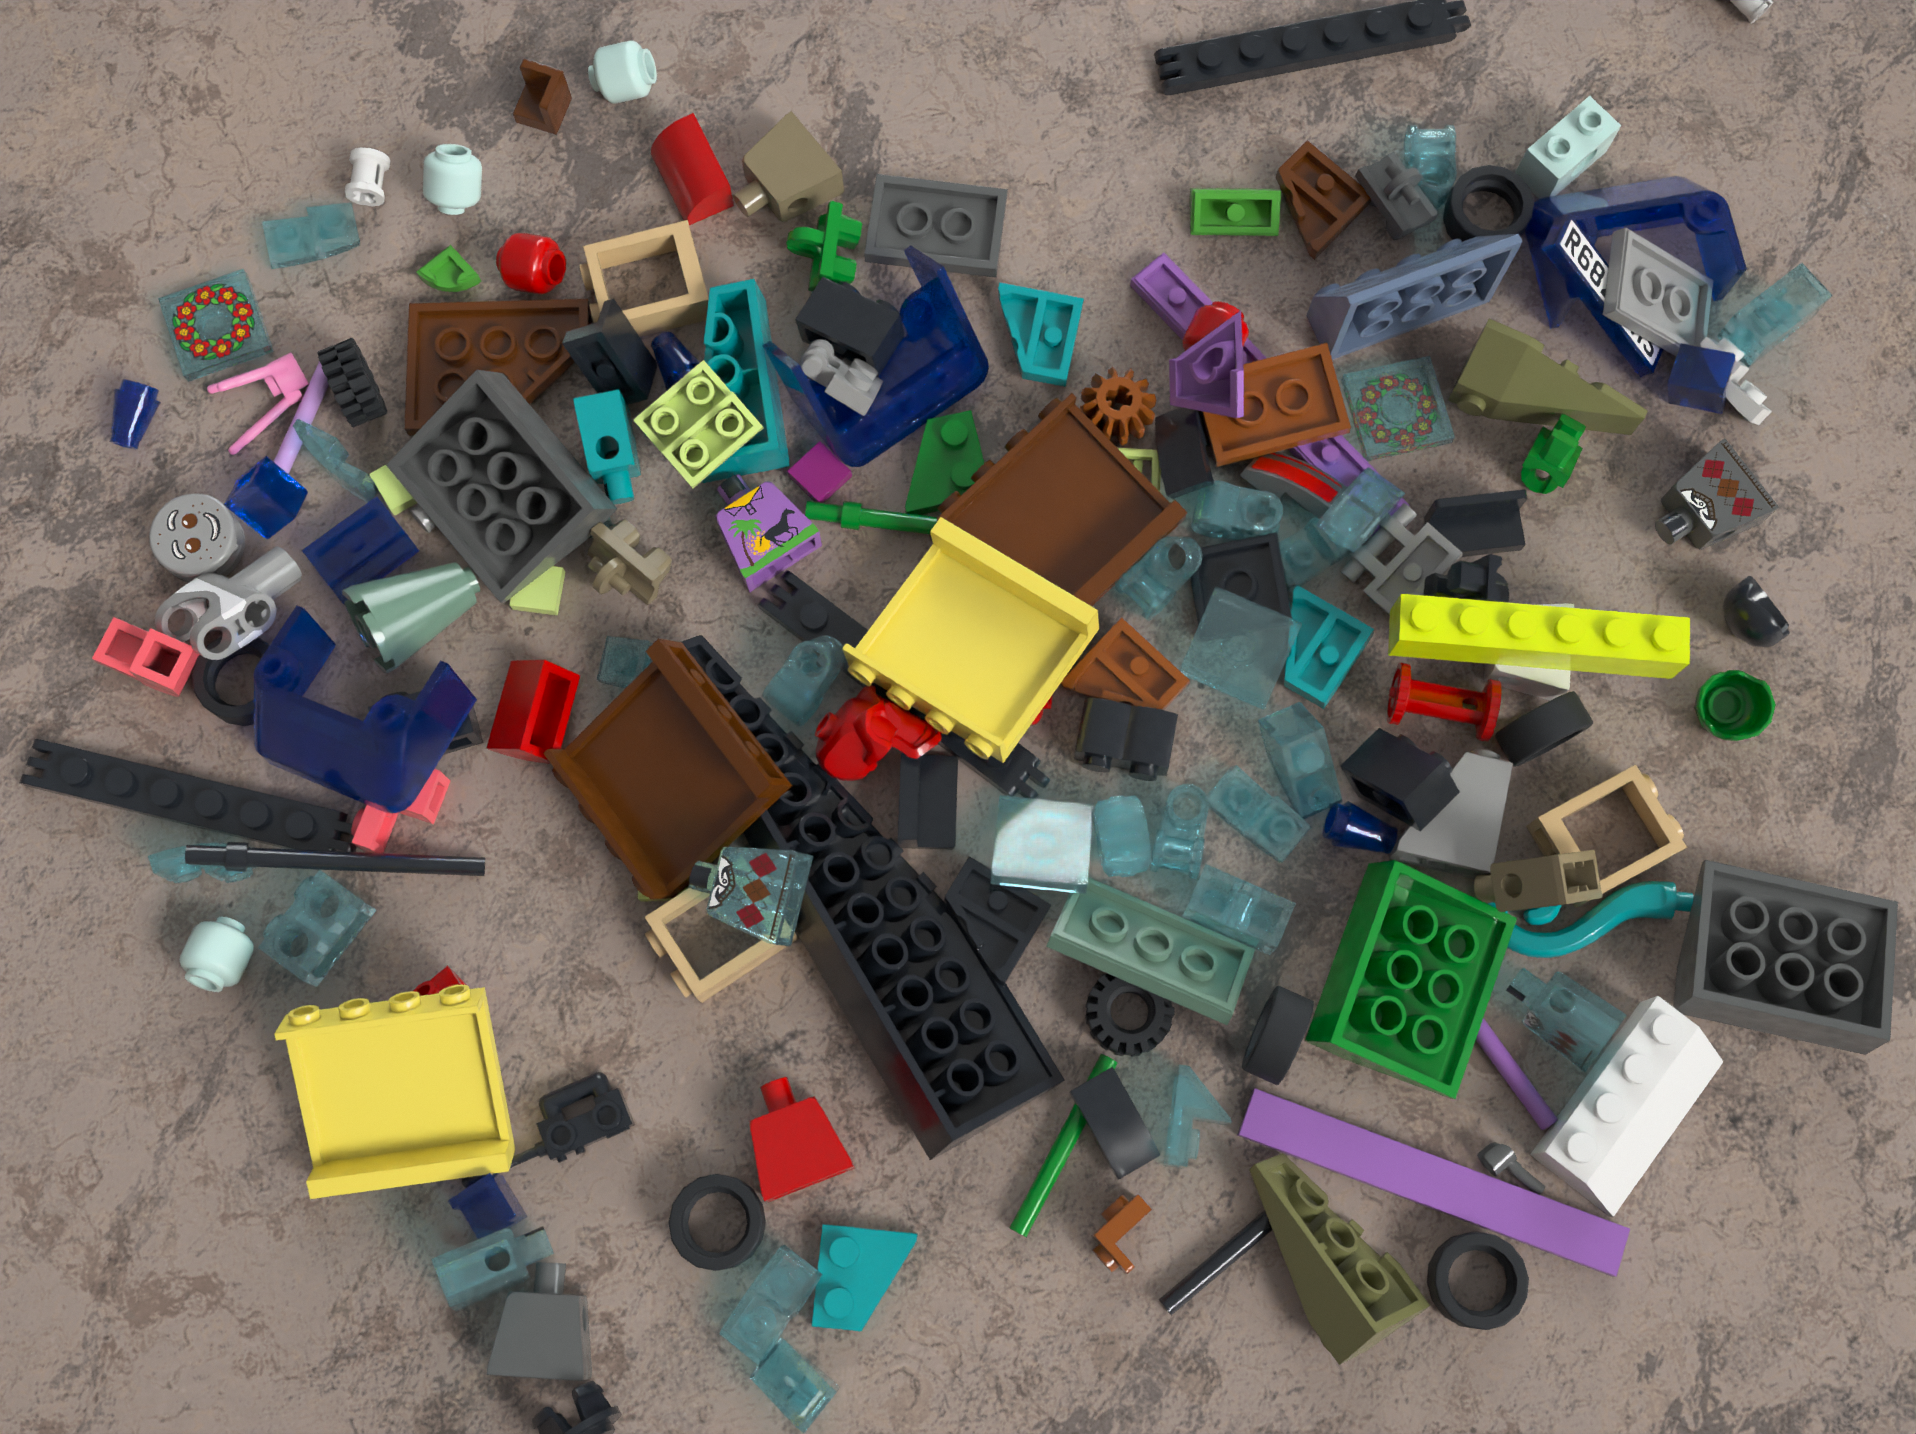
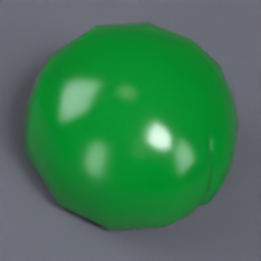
[1694,670,1776,742]

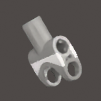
[155,547,302,660]

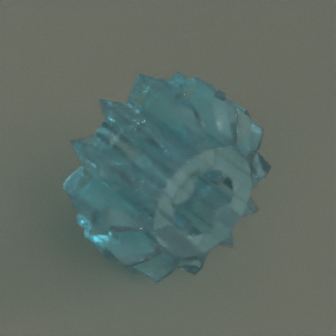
[1093,795,1152,878]

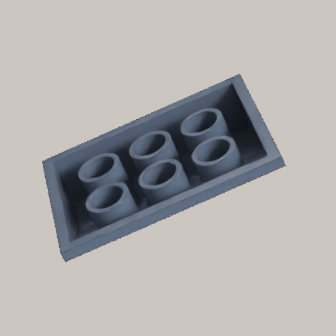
[1306,234,1523,360]

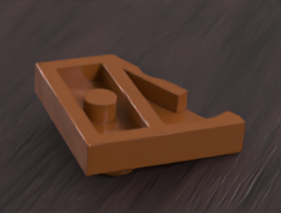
[1061,617,1190,710]

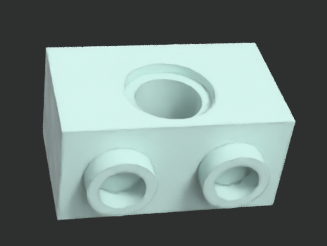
[1515,96,1621,204]

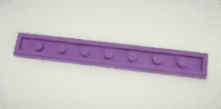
[1130,252,1409,536]
[1237,1088,1630,1277]

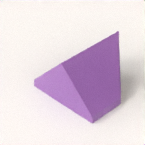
[1169,311,1244,418]

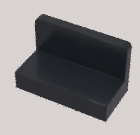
[562,299,657,405]
[1424,489,1527,557]
[898,752,958,850]

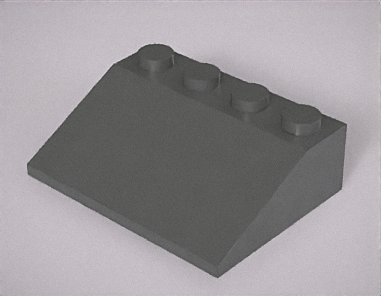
[386,370,617,603]
[1673,860,1898,1055]

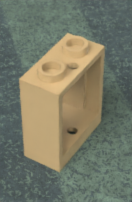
[579,220,709,337]
[1526,765,1687,908]
[645,853,798,1003]

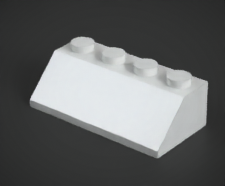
[1530,996,1723,1217]

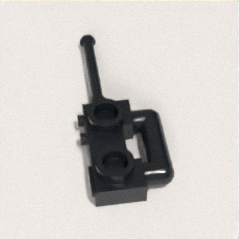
[461,1072,635,1188]

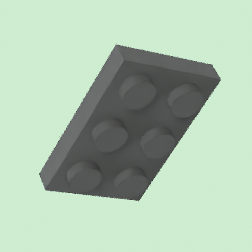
[864,174,1008,278]

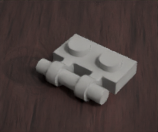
[800,339,883,416]
[1340,503,1462,616]

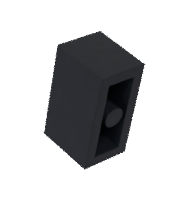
[795,277,905,377]
[1340,728,1460,832]

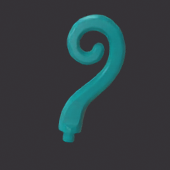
[1487,881,1694,958]

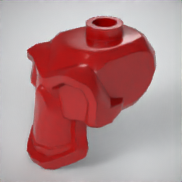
[815,685,942,781]

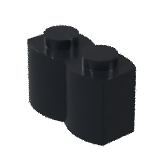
[1074,697,1178,781]

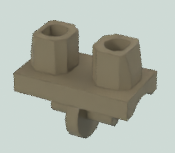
[587,519,672,605]

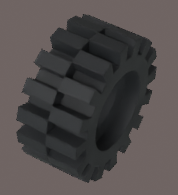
[317,338,387,428]
[1085,974,1175,1057]

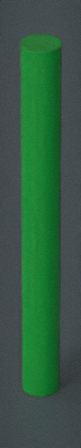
[1009,1054,1118,1238]

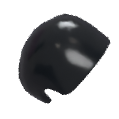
[1723,576,1790,647]

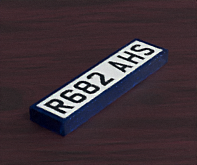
[1542,213,1663,377]

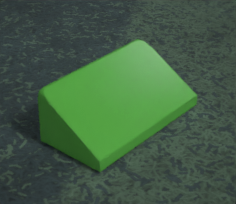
[1190,188,1281,236]

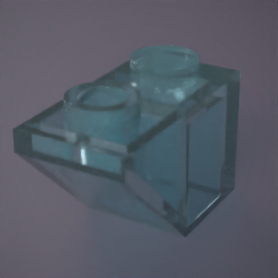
[1258,702,1343,821]

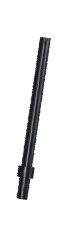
[185,842,485,876]

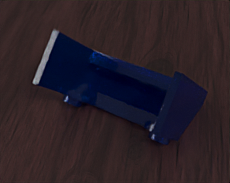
[1525,176,1747,329]
[762,246,989,467]
[254,605,477,813]

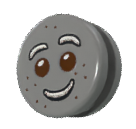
[149,493,245,583]

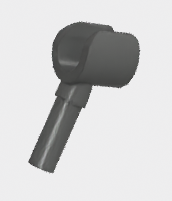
[1477,1142,1545,1195]

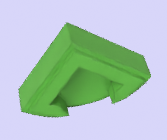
[416,245,482,292]

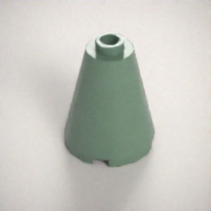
[341,562,480,673]

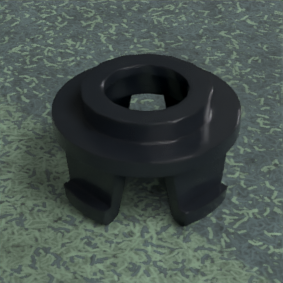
[532,1381,622,1434]

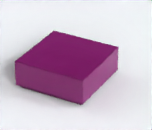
[787,441,852,503]

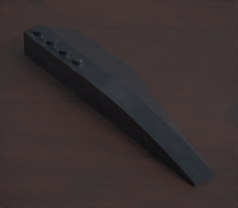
[681,635,1065,1160]

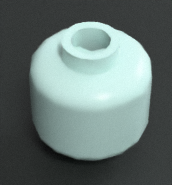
[588,40,657,104]
[423,144,482,215]
[179,917,254,992]

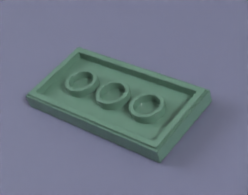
[1046,873,1255,1025]

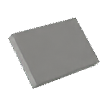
[1603,228,1713,365]

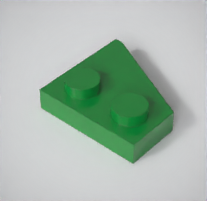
[905,410,984,515]

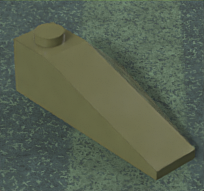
[1448,318,1648,435]
[1249,1153,1430,1365]

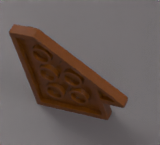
[404,299,591,436]

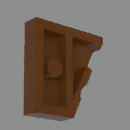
[1276,140,1371,260]

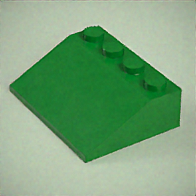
[1305,860,1517,1099]

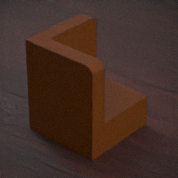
[513,59,572,135]

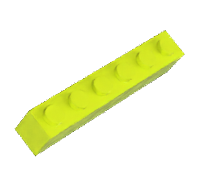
[1388,594,1690,679]

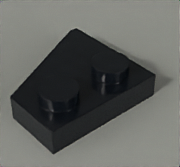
[944,856,1051,986]

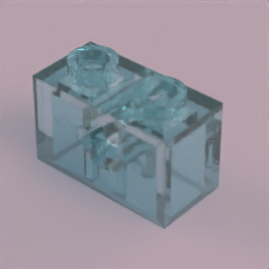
[1717,263,1833,368]
[1181,864,1296,956]

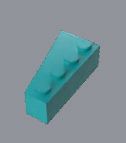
[701,279,790,483]

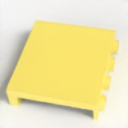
[842,517,1099,763]
[274,985,515,1199]

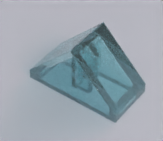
[749,1337,841,1433]

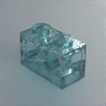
[258,869,377,987]

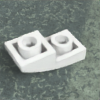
[1700,337,1772,425]

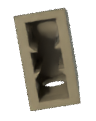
[733,111,844,222]
[1474,850,1603,912]

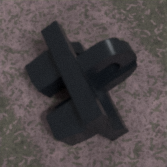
[1424,554,1509,603]

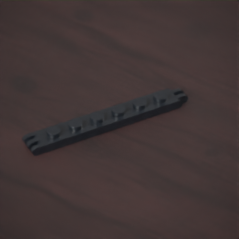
[1154,0,1471,95]
[757,570,1050,803]
[19,739,357,852]

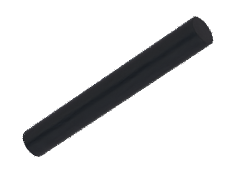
[1159,1210,1273,1316]

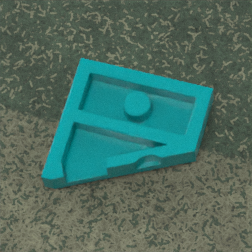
[998,282,1084,387]
[1284,585,1374,709]
[812,1224,918,1331]

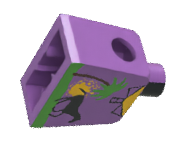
[715,475,822,592]

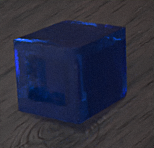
[1668,343,1735,414]
[224,456,308,539]
[448,1173,527,1244]

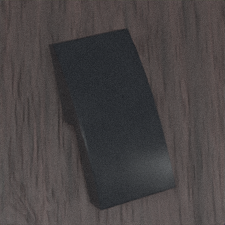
[1155,407,1215,499]
[1069,1067,1160,1180]

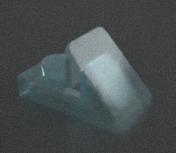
[1163,1065,1232,1169]

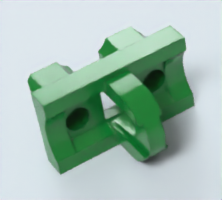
[786,200,862,292]
[1521,414,1586,494]

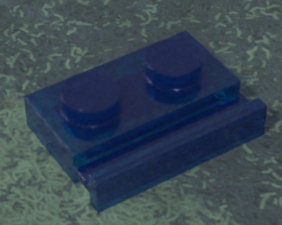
[302,496,420,605]

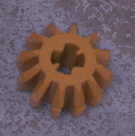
[1080,366,1156,446]

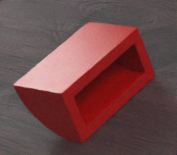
[651,113,734,226]
[486,660,581,764]

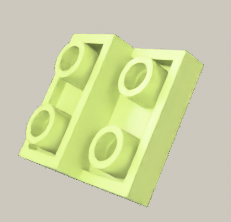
[634,360,763,488]

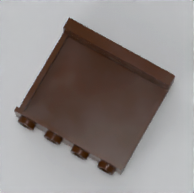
[937,393,1188,606]
[543,638,792,899]

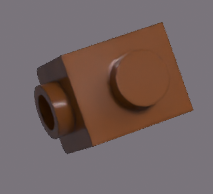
[1091,1194,1152,1274]

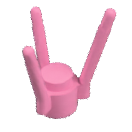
[207,352,309,455]

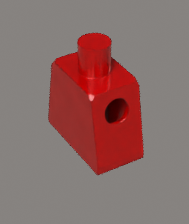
[749,1077,855,1202]

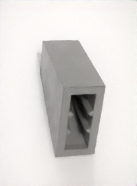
[1388,749,1513,879]

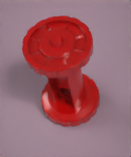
[1387,662,1502,742]

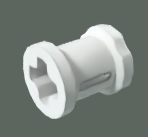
[345,147,391,206]

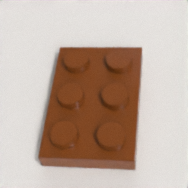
[1201,343,1351,467]

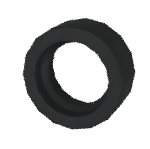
[1443,165,1534,242]
[192,636,291,726]
[1495,691,1593,767]
[1241,986,1314,1085]
[668,1174,766,1271]
[1427,1232,1529,1330]

